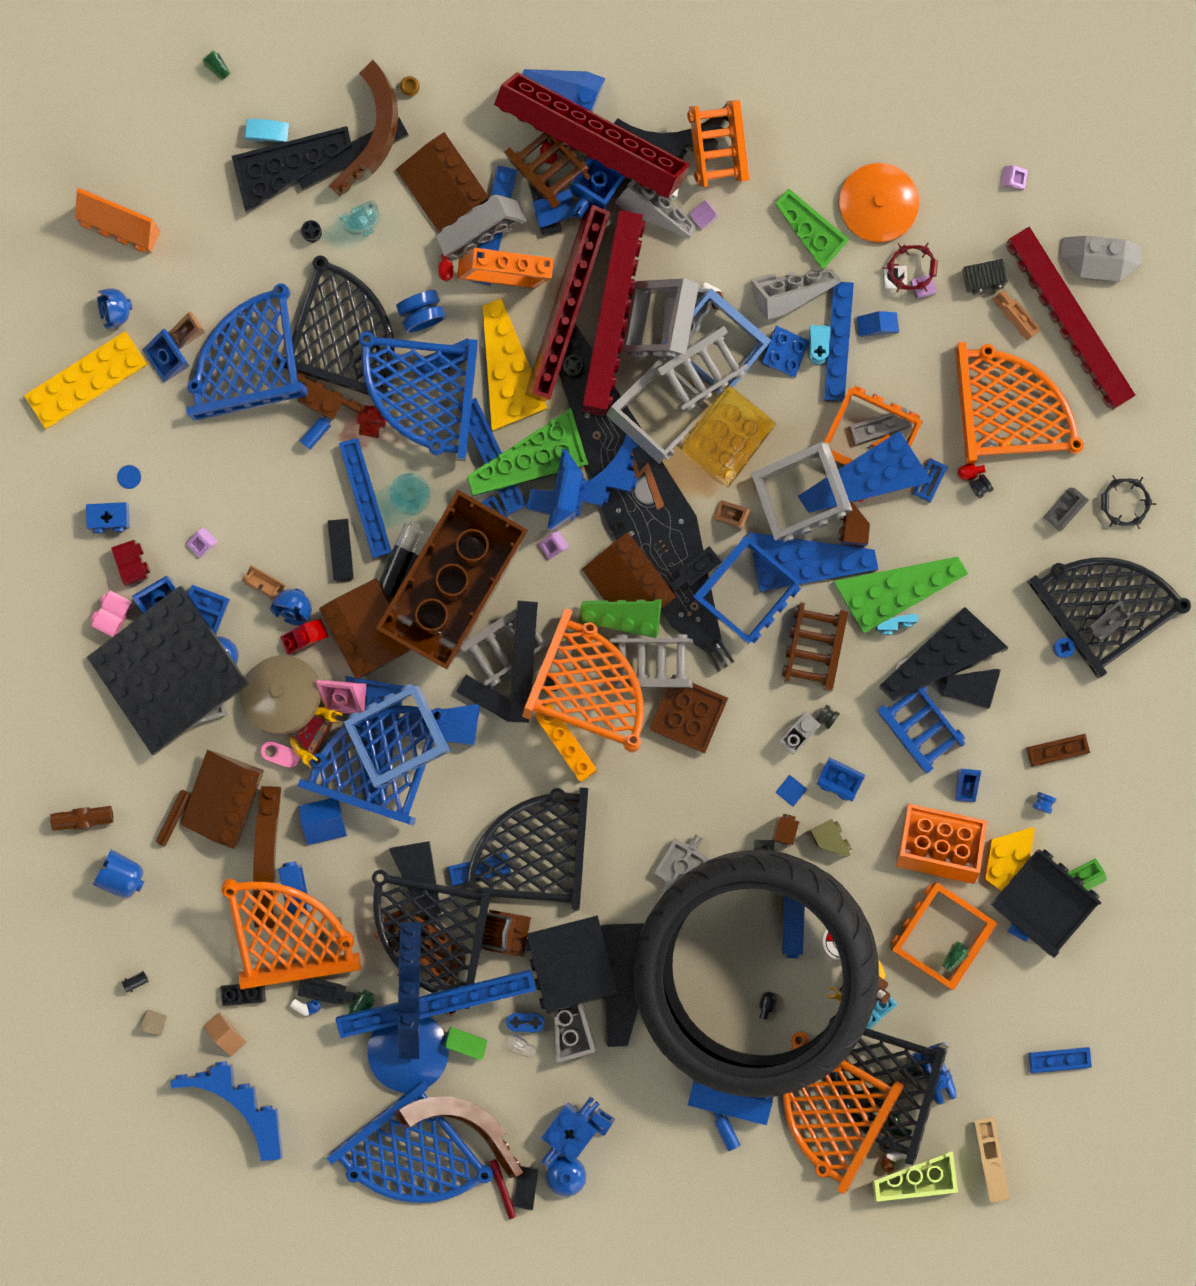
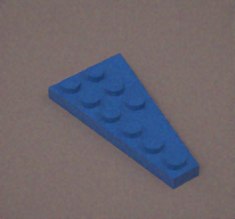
[798,431,932,513]
[749,532,878,592]
[345,676,404,805]

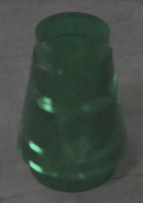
[202,50,231,81]
[942,941,970,972]

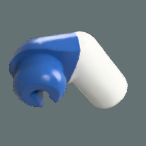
[290,999,321,1016]

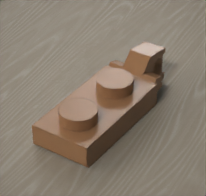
[993,290,1041,341]

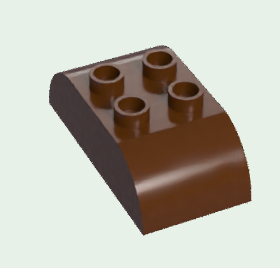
[376,489,528,670]

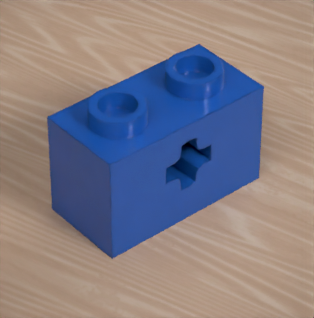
[86,502,130,533]

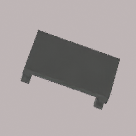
[1044,487,1089,532]
[1087,600,1131,643]

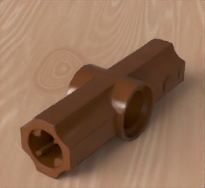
[50,806,114,831]

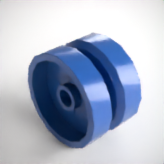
[396,290,446,333]

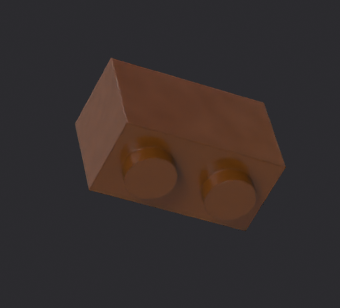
[771,814,799,845]

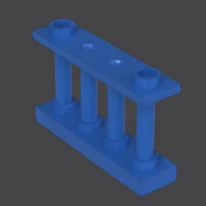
[876,686,966,774]

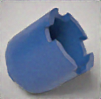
[93,849,145,898]

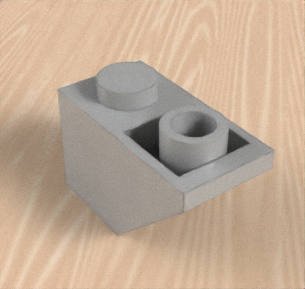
[779,712,821,755]

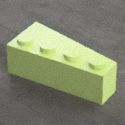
[872,1151,958,1202]

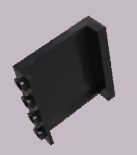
[990,849,1102,958]
[524,915,618,1015]

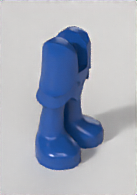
[912,1042,957,1105]

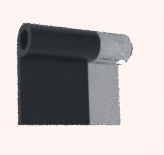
[379,521,431,597]

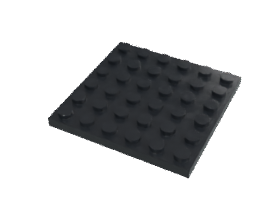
[87,586,249,755]

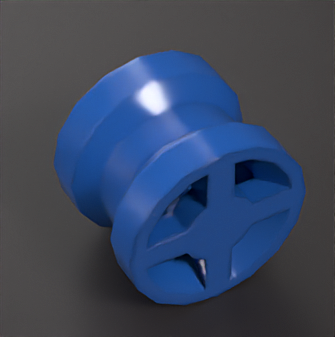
[1053,637,1075,658]
[1032,792,1057,814]

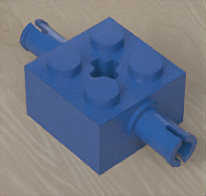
[570,158,625,219]
[541,1097,600,1169]

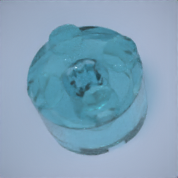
[390,473,431,515]

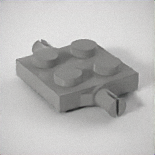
[654,834,709,895]

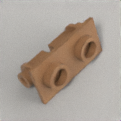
[242,565,285,600]

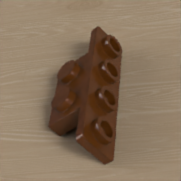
[296,371,363,421]

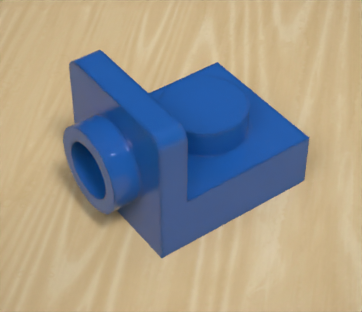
[591,1108,615,1136]

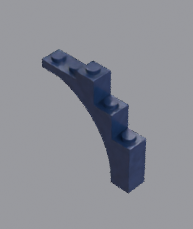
[398,922,421,1059]

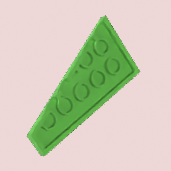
[467,408,588,497]
[833,557,968,634]

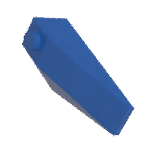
[522,69,605,112]

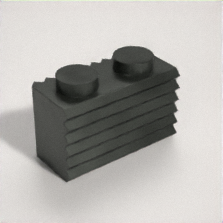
[962,259,1008,295]

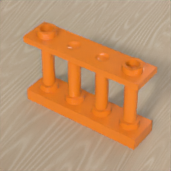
[687,100,749,187]

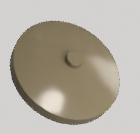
[241,655,321,735]

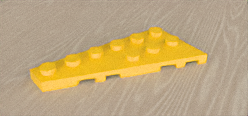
[483,298,547,432]

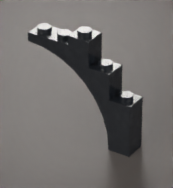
[614,103,729,162]

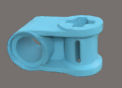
[809,325,830,365]

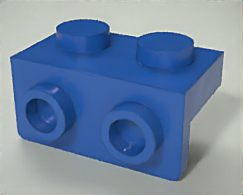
[817,757,865,802]

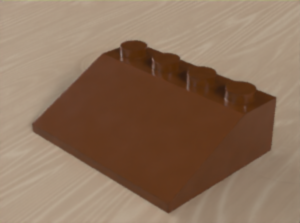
[396,132,489,233]
[582,532,678,634]
[319,578,412,679]
[181,749,264,849]

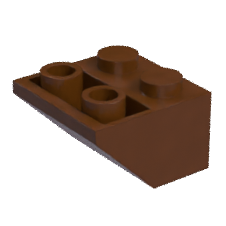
[838,501,870,548]

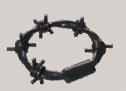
[1101,475,1156,529]

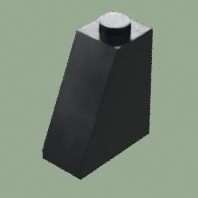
[939,669,1001,710]

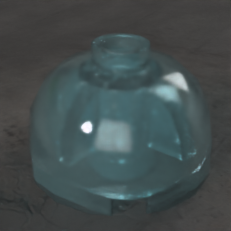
[339,200,380,237]

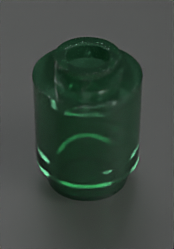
[348,989,376,1014]

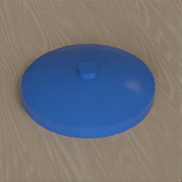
[367,1017,449,1093]

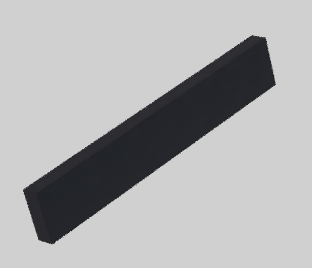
[298,117,409,191]
[508,600,538,723]

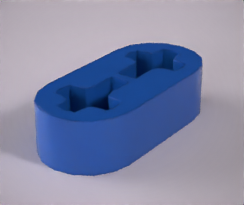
[506,1013,545,1032]

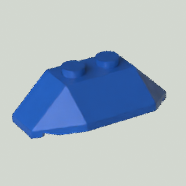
[547,449,586,530]

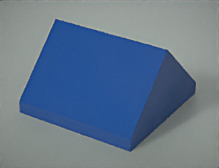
[142,329,190,383]
[132,576,176,614]
[299,798,347,845]

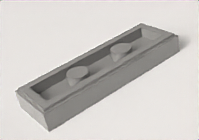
[849,407,912,445]

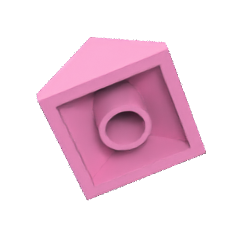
[316,680,366,714]

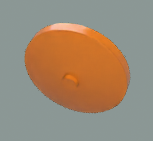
[839,163,919,243]

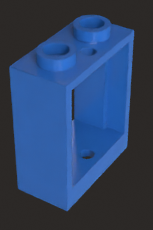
[278,861,311,916]

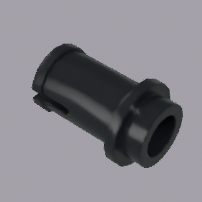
[122,970,149,993]

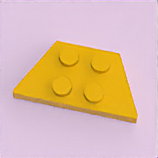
[985,827,1035,891]

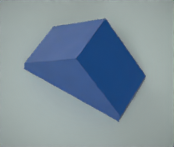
[857,311,899,337]
[955,769,981,802]

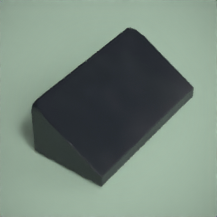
[513,1166,539,1210]

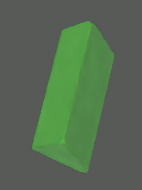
[1068,858,1107,890]
[443,1026,487,1061]

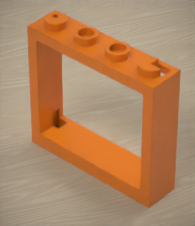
[457,248,553,289]
[824,385,923,465]
[890,882,997,991]

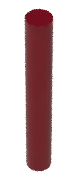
[489,1159,516,1220]

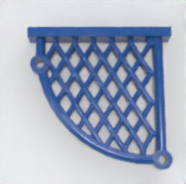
[186,283,308,421]
[359,332,478,462]
[297,705,447,826]
[326,1079,493,1203]

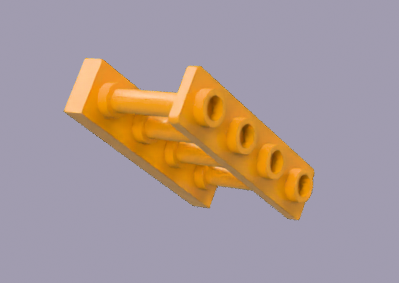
[534,704,597,782]

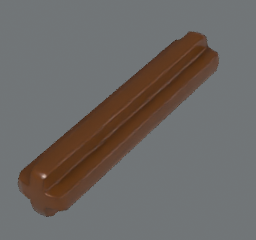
[156,790,191,846]

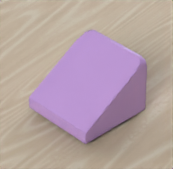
[1001,165,1028,190]
[689,200,718,230]
[911,275,937,299]
[186,528,217,558]
[538,531,569,560]

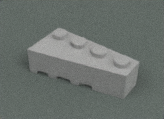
[436,195,527,259]
[554,1004,598,1063]

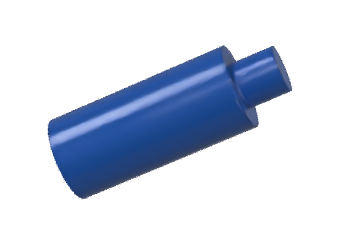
[299,417,332,450]
[713,1113,741,1151]

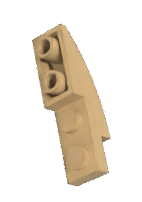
[974,1117,1010,1203]

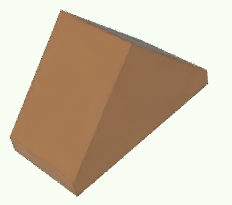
[168,311,205,349]
[713,500,750,531]
[204,1012,247,1056]

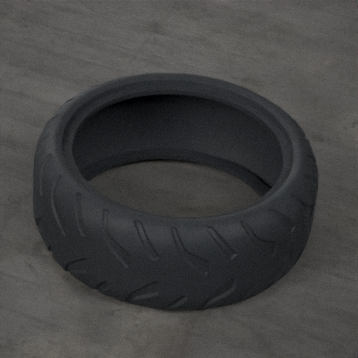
[633,850,879,1098]

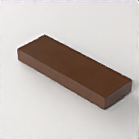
[1026,733,1090,767]

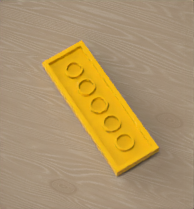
[24,331,148,430]

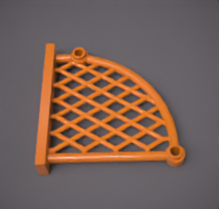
[955,342,1084,464]
[522,608,644,753]
[221,879,361,989]
[782,1031,904,1194]

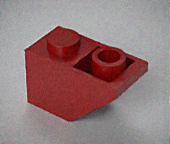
[280,619,328,655]

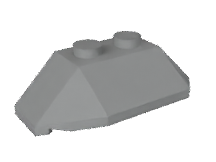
[1061,236,1142,282]

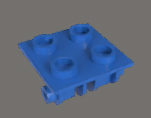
[762,325,809,378]

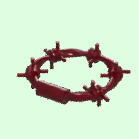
[882,242,938,293]

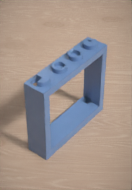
[662,288,771,396]
[344,684,451,788]

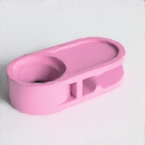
[261,742,300,768]

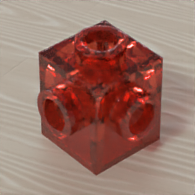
[357,405,386,438]

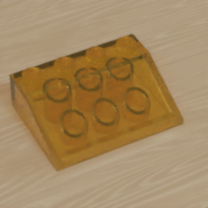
[679,384,776,488]

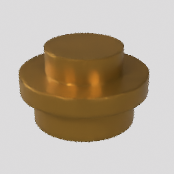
[400,76,420,96]

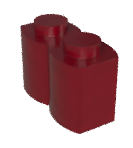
[111,540,151,586]

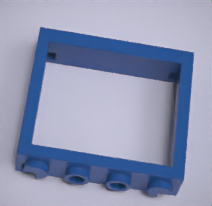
[693,536,801,645]

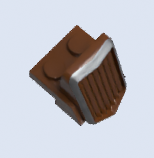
[475,909,531,957]

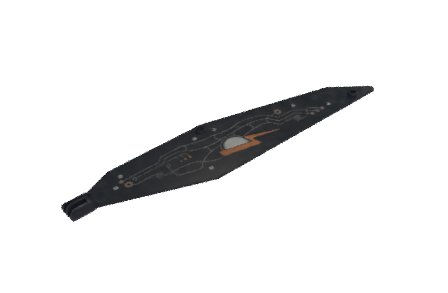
[559,323,735,672]

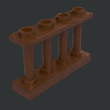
[504,132,590,209]
[781,602,848,692]

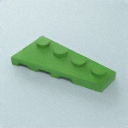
[775,188,849,271]
[579,599,662,638]

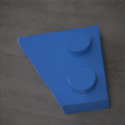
[188,585,230,635]

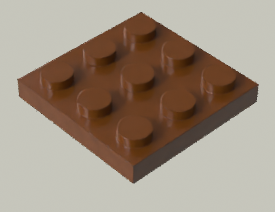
[649,674,728,754]

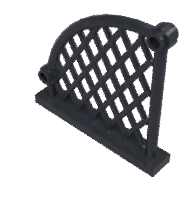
[275,255,398,401]
[1027,557,1191,679]
[462,787,588,910]
[372,870,492,1009]
[829,1015,949,1166]

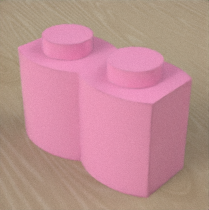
[91,591,133,637]

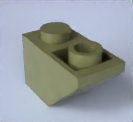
[809,819,852,857]

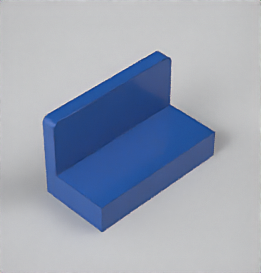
[532,189,577,228]

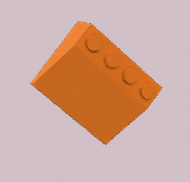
[75,188,161,253]
[896,803,987,884]

